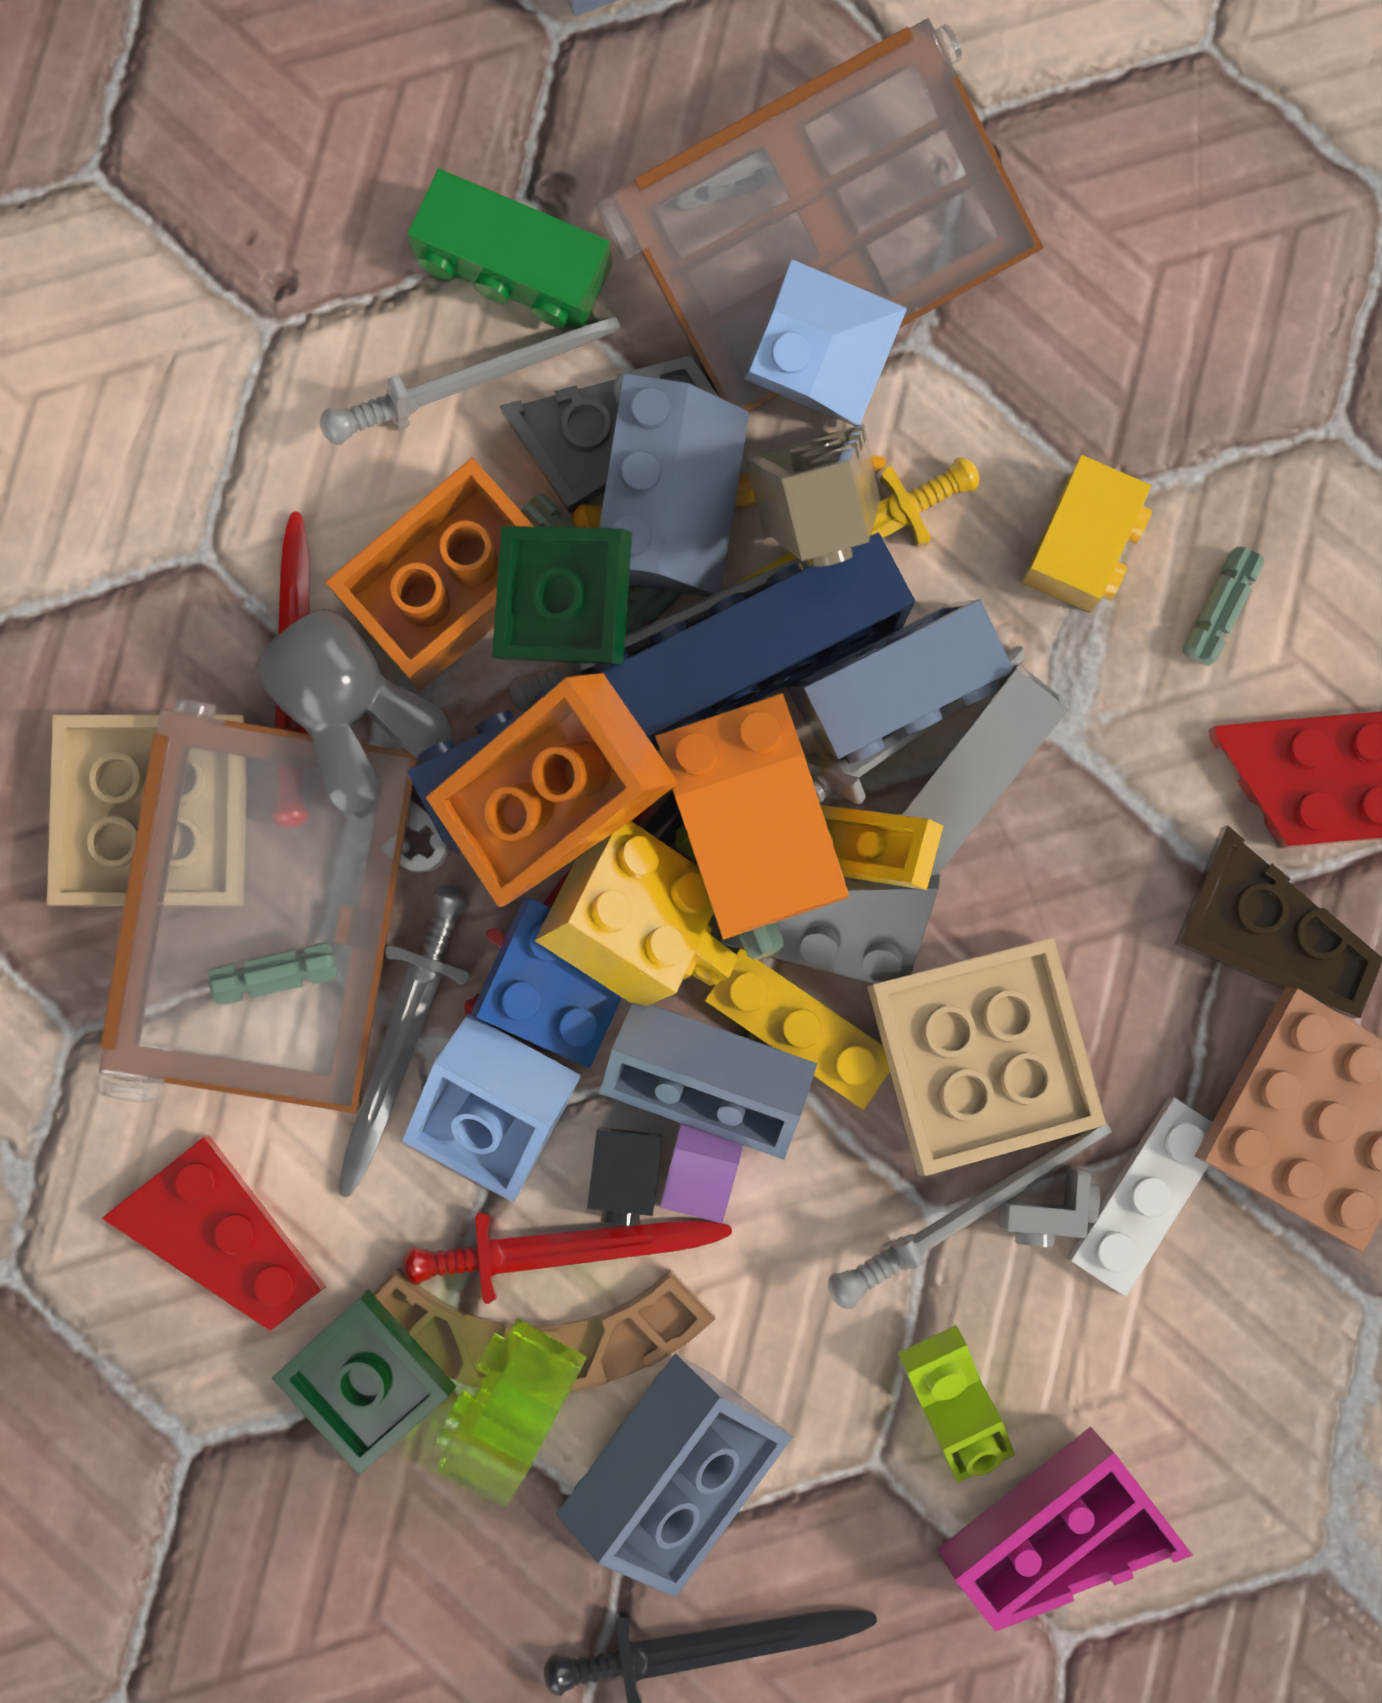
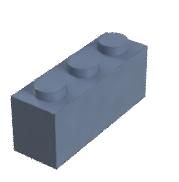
[599,1003,817,1160]

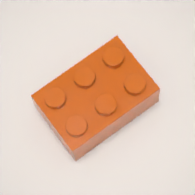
[325,457,534,691]

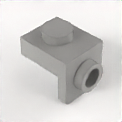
[998,1167,1100,1247]

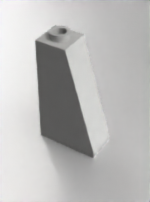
[901,664,1069,875]

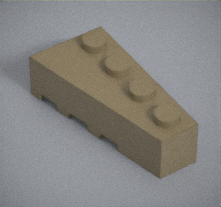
[744,424,881,567]

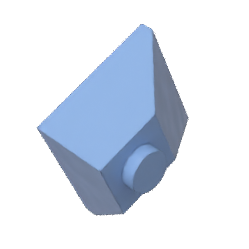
[743,259,907,426]

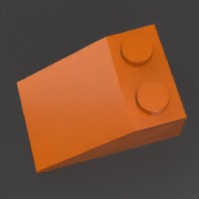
[426,673,679,907]
[655,693,849,940]

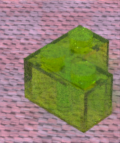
[435,1319,587,1508]

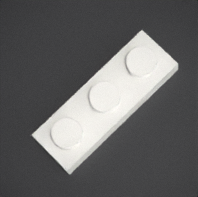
[1067,1097,1212,1297]

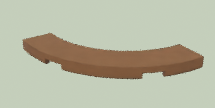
[373,1267,716,1395]

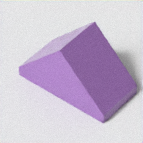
[660,1123,743,1223]

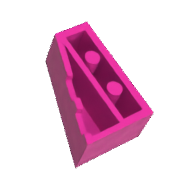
[937,1426,1193,1632]

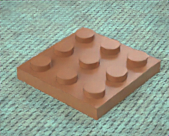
[1195,986,1382,1253]

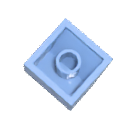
[402,1014,581,1203]

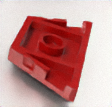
[1209,711,1382,849]

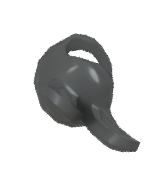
[256,609,452,813]

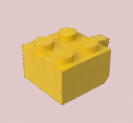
[535,821,739,1006]

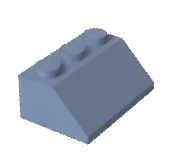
[599,373,749,597]
[786,599,1014,763]
[556,1353,793,1597]

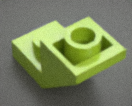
[897,1325,1015,1483]

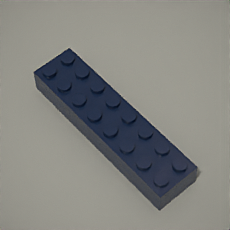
[407,532,915,854]

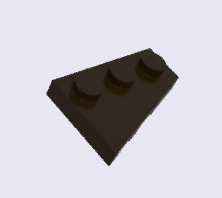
[1175,825,1382,1019]

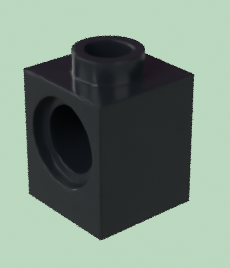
[587,1127,663,1226]

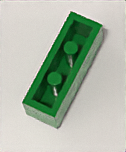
[407,168,612,328]

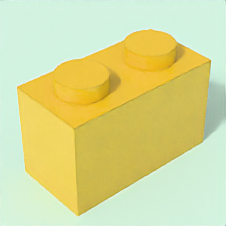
[1021,455,1153,613]

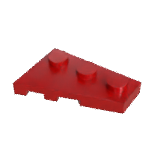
[101,1136,326,1331]

